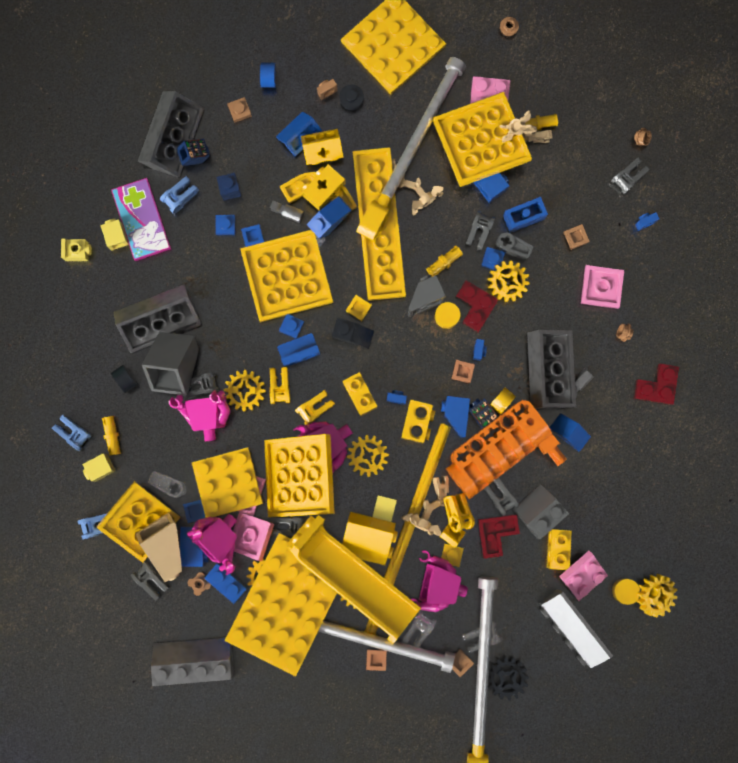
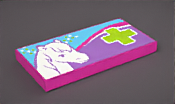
[111,178,171,261]

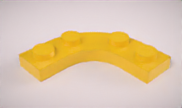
[280,172,357,210]

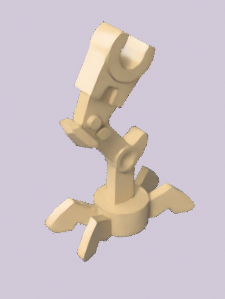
[500,110,553,143]
[392,159,443,215]
[402,476,449,536]

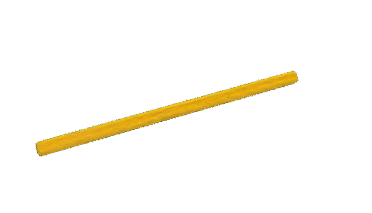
[364,423,451,635]

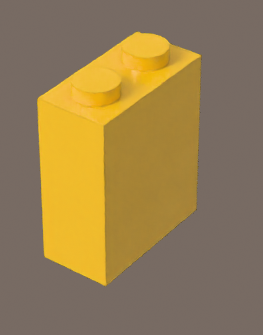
[342,512,398,565]

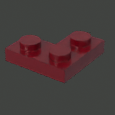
[456,280,499,333]
[634,364,679,405]
[478,515,520,559]

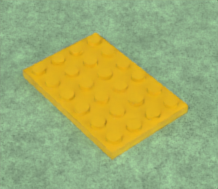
[225,533,337,676]

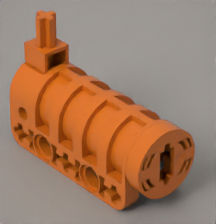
[446,400,567,500]

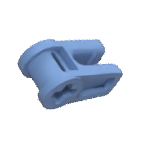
[160,176,199,214]
[52,415,92,451]
[78,513,107,540]

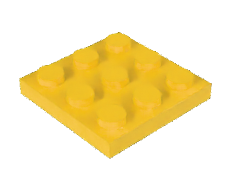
[192,447,263,517]
[96,481,180,562]

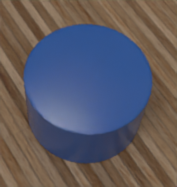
[260,62,276,88]

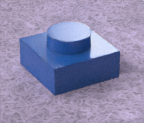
[635,212,659,231]
[216,215,235,235]
[241,224,264,247]
[481,247,505,270]
[279,314,304,339]
[473,339,487,361]
[386,390,407,405]
[183,500,206,523]

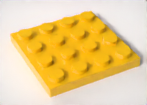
[341,0,446,95]
[433,92,532,187]
[240,230,333,322]
[264,434,335,517]

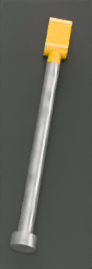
[356,57,466,241]
[467,577,498,763]
[318,621,455,673]

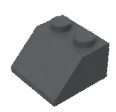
[408,275,446,317]
[512,484,569,539]

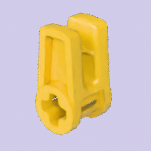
[270,367,290,404]
[295,390,335,425]
[443,493,475,532]

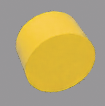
[435,302,460,329]
[490,387,516,415]
[612,578,640,605]

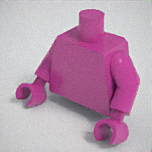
[169,390,231,441]
[293,421,353,474]
[187,514,237,575]
[411,551,468,612]

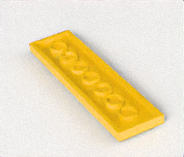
[353,148,406,301]

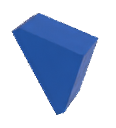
[549,413,591,452]

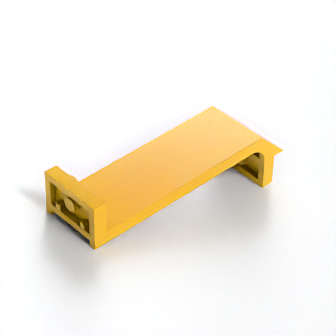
[286,515,421,644]

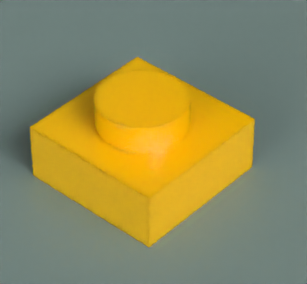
[346,295,372,322]
[440,523,466,548]
[441,543,464,567]

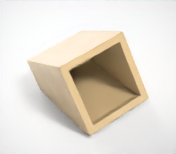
[136,512,182,582]

